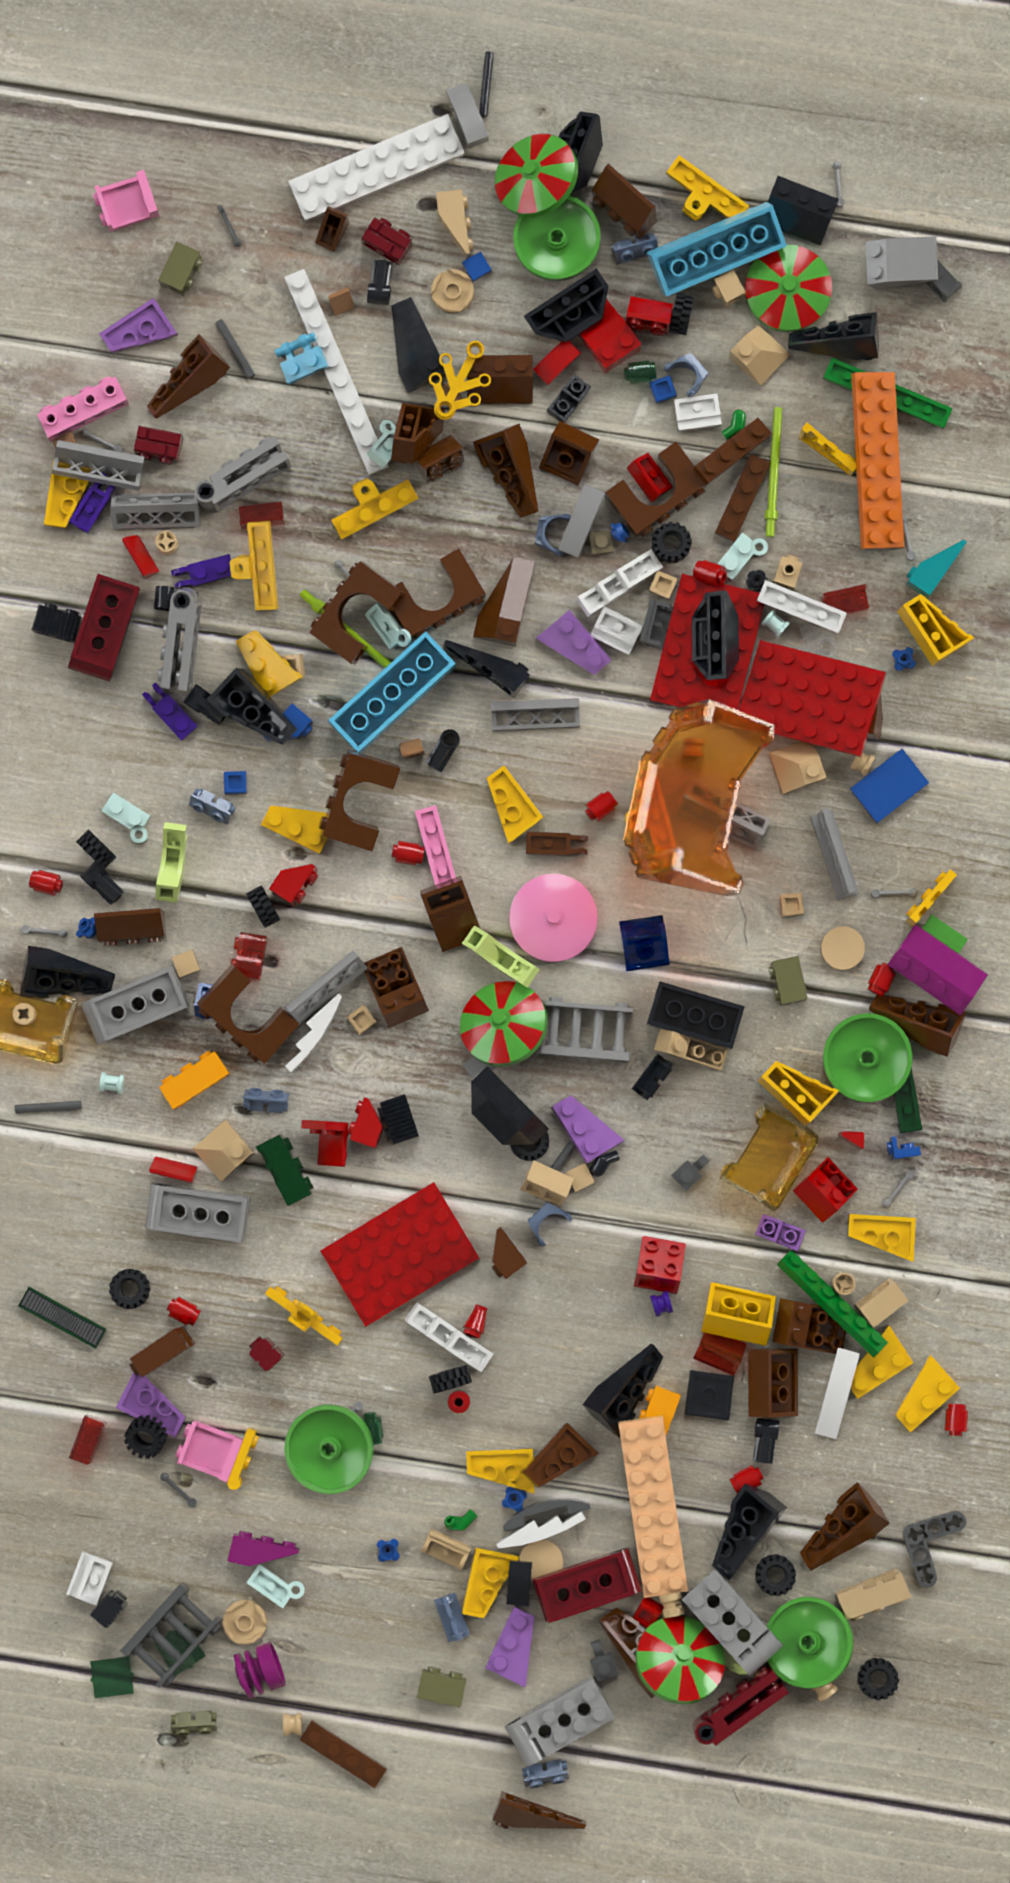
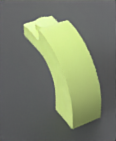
[155,822,187,903]
[462,925,540,988]

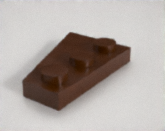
[522,1423,599,1487]

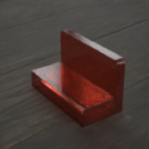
[239,501,285,530]
[821,584,869,614]
[693,1332,746,1376]

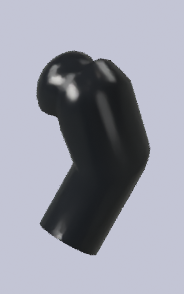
[590,1151,620,1177]

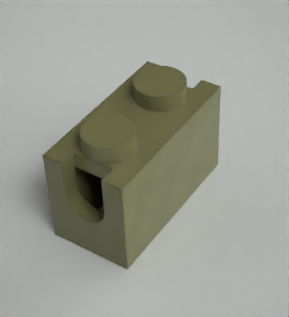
[158,241,203,296]
[768,956,808,1005]
[417,1666,466,1707]

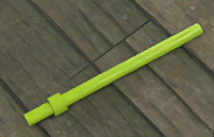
[765,407,783,538]
[299,589,391,668]

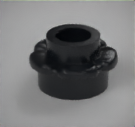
[746,570,768,591]

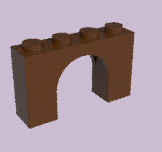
[605,442,707,538]
[393,548,486,640]
[309,561,406,665]
[318,749,400,851]
[196,964,300,1064]
[129,1325,195,1377]

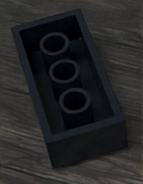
[646,981,745,1050]

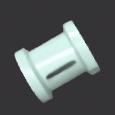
[761,609,790,638]
[99,1072,125,1094]

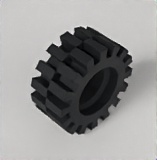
[669,293,694,335]
[652,522,692,564]
[76,829,116,870]
[246,885,280,928]
[510,1132,550,1161]
[109,1269,151,1309]
[429,1365,472,1394]
[124,1415,168,1459]
[755,1554,796,1596]
[857,1658,899,1701]

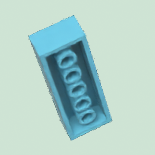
[647,202,787,297]
[328,631,456,753]

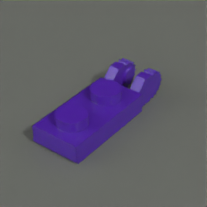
[69,472,117,534]
[171,554,231,589]
[142,682,198,741]

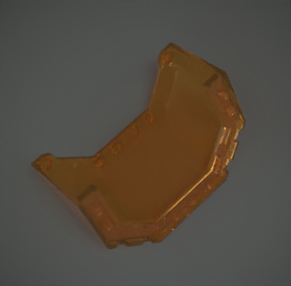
[623,699,775,896]

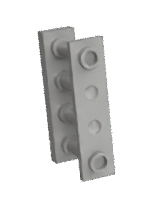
[540,997,633,1062]

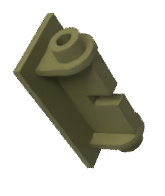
[170,1710,217,1736]

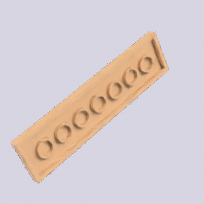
[618,1415,688,1598]

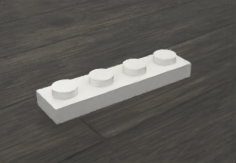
[757,580,847,633]

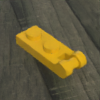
[227,1427,259,1490]

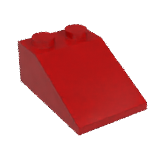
[578,299,642,374]

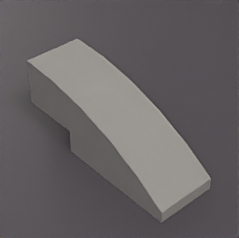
[446,83,489,149]
[558,484,605,557]

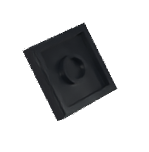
[684,1370,734,1420]

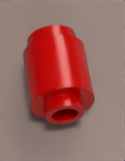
[693,560,727,587]
[585,791,618,822]
[391,841,424,866]
[29,870,63,896]
[867,962,896,997]
[167,1296,201,1326]
[448,1390,470,1413]
[945,1403,968,1436]
[729,1465,764,1494]

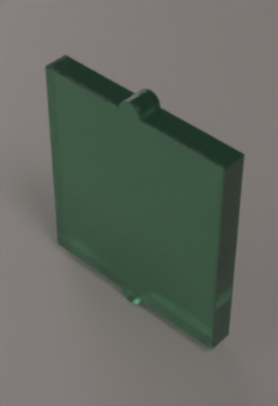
[154,1623,206,1676]
[90,1656,134,1698]

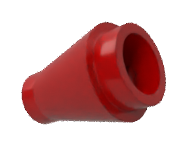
[463,1304,488,1339]

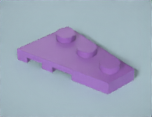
[99,298,178,353]
[536,610,612,675]
[551,1095,624,1164]
[116,1372,186,1437]
[485,1606,534,1687]

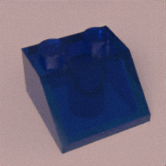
[619,915,670,971]

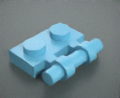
[275,332,328,384]

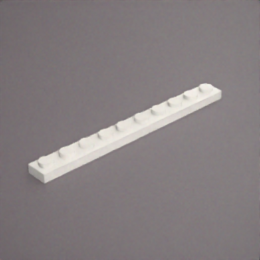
[284,269,389,476]

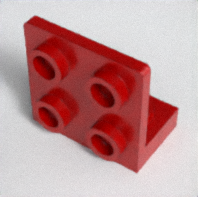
[301,1120,349,1167]
[634,1236,686,1294]

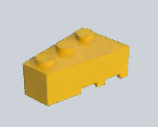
[897,594,974,666]
[757,1061,839,1126]

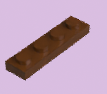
[693,418,772,485]
[715,454,771,543]
[299,1720,387,1788]

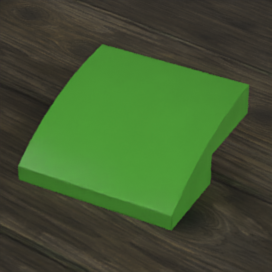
[922,914,968,953]

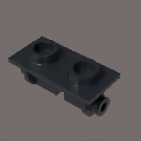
[632,1053,673,1101]

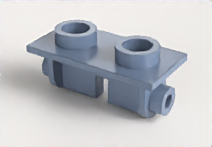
[612,233,658,264]
[189,788,236,825]
[243,1088,289,1113]
[434,1592,470,1642]
[522,1759,569,1788]

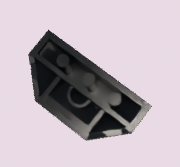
[558,111,603,196]
[524,268,609,343]
[692,590,739,681]
[471,1066,549,1145]

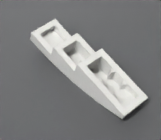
[576,550,663,617]
[285,994,343,1073]
[404,1302,493,1372]
[815,1348,860,1439]
[496,1511,586,1548]

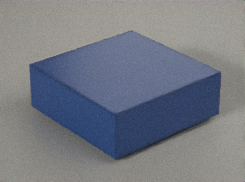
[462,251,492,282]
[649,375,677,404]
[224,771,247,794]

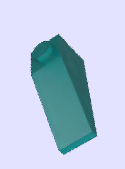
[906,539,967,599]

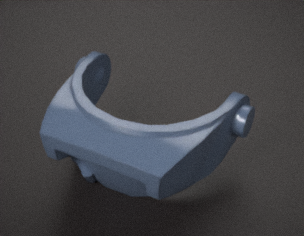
[664,353,709,398]
[535,513,571,556]
[527,1202,572,1247]

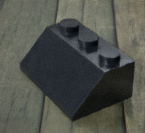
[768,176,839,246]

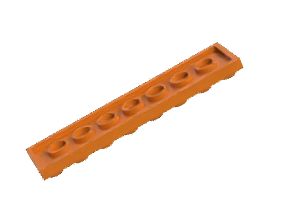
[851,372,904,549]

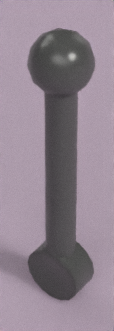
[218,205,242,247]
[160,1473,197,1507]

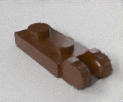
[526,832,588,856]

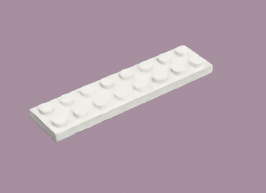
[288,114,465,222]

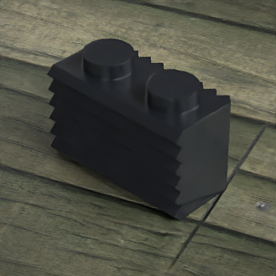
[31,603,83,644]
[377,1094,419,1145]
[90,1590,128,1628]

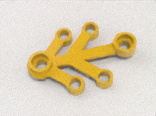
[429,341,491,420]

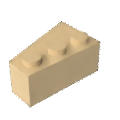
[835,1568,912,1621]

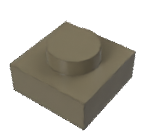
[589,530,614,556]

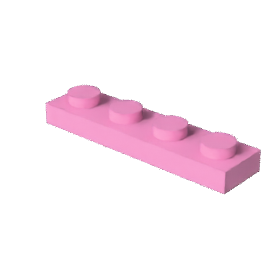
[415,805,456,885]

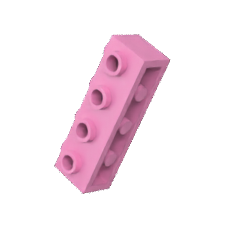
[37,376,129,442]

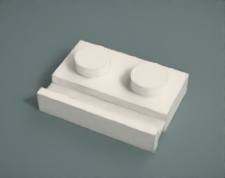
[674,393,722,432]
[591,606,643,655]
[66,1551,113,1606]

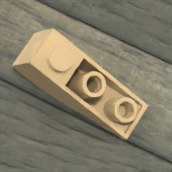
[436,189,474,259]
[654,1029,728,1071]

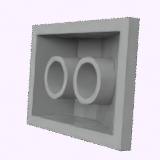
[866,236,938,290]

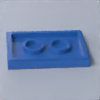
[850,749,929,824]

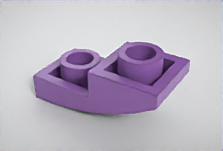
[755,1214,806,1252]

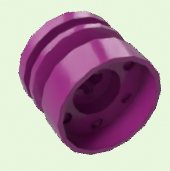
[234,1641,286,1699]

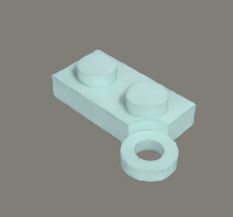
[366,420,396,468]
[718,533,768,581]
[364,602,411,650]
[102,793,151,844]
[247,1564,305,1608]

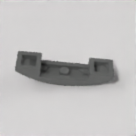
[503,1498,591,1531]

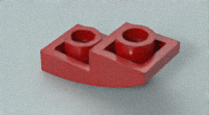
[533,341,581,385]

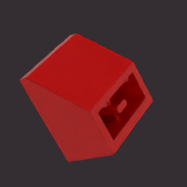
[626,296,673,336]
[269,864,319,907]
[348,1097,384,1149]
[792,1157,858,1223]

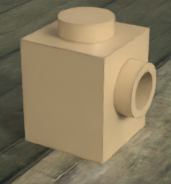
[712,270,746,307]
[773,555,802,591]

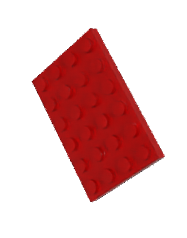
[650,573,764,722]
[735,640,886,757]
[320,1182,480,1327]

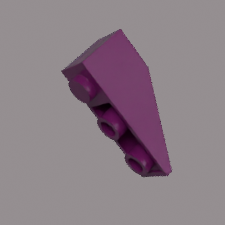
[227,1530,300,1566]

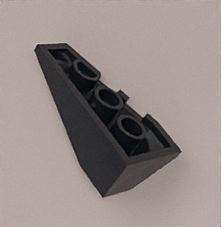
[392,297,446,393]
[788,312,879,360]
[444,640,530,698]
[207,668,297,745]
[20,946,115,999]
[582,1344,663,1438]
[712,1483,787,1580]

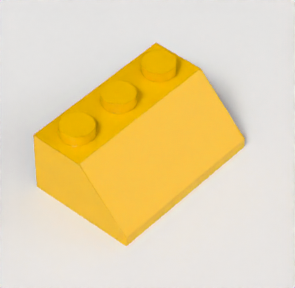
[701,1282,776,1346]

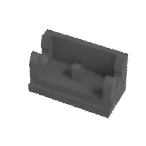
[926,259,963,303]
[639,598,673,650]

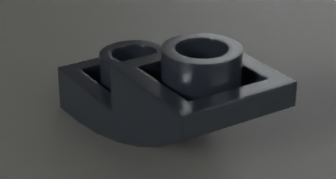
[546,374,591,423]
[506,1560,532,1606]

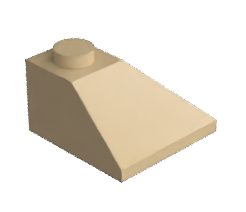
[729,325,790,387]
[769,742,827,794]
[193,1120,255,1182]

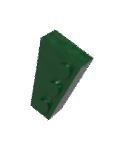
[256,1134,314,1206]

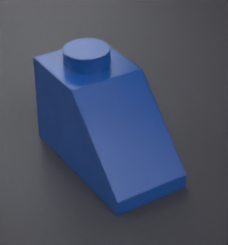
[263,703,313,742]

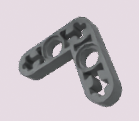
[903,1510,966,1588]

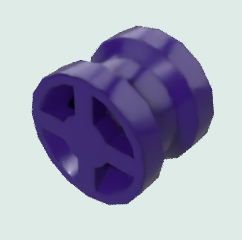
[650,1291,673,1317]

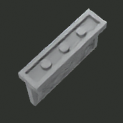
[810,807,859,900]

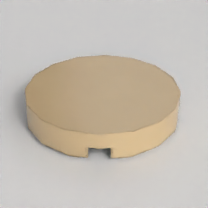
[431,269,474,314]
[821,926,865,970]
[519,1539,563,1582]
[222,1599,267,1645]

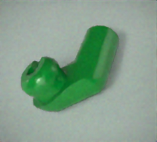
[722,409,746,440]
[444,1509,478,1531]

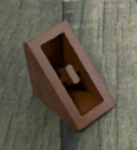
[315,206,349,252]

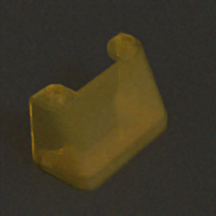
[0,979,78,1064]
[719,1102,819,1211]

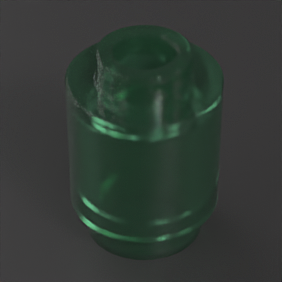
[624,360,657,385]
[361,1412,384,1445]

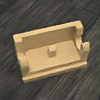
[520,1160,574,1208]
[855,1278,909,1328]
[421,1528,472,1570]

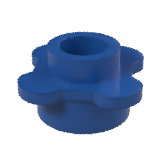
[611,522,630,543]
[892,647,916,671]
[76,917,97,939]
[502,1487,527,1512]
[377,1539,400,1562]

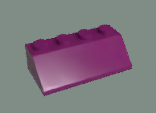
[887,924,988,1015]

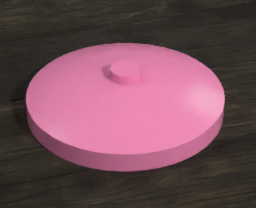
[509,874,598,962]

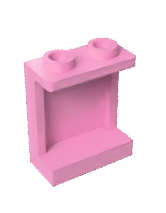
[93,170,159,232]
[175,1420,244,1482]

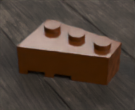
[391,403,445,464]

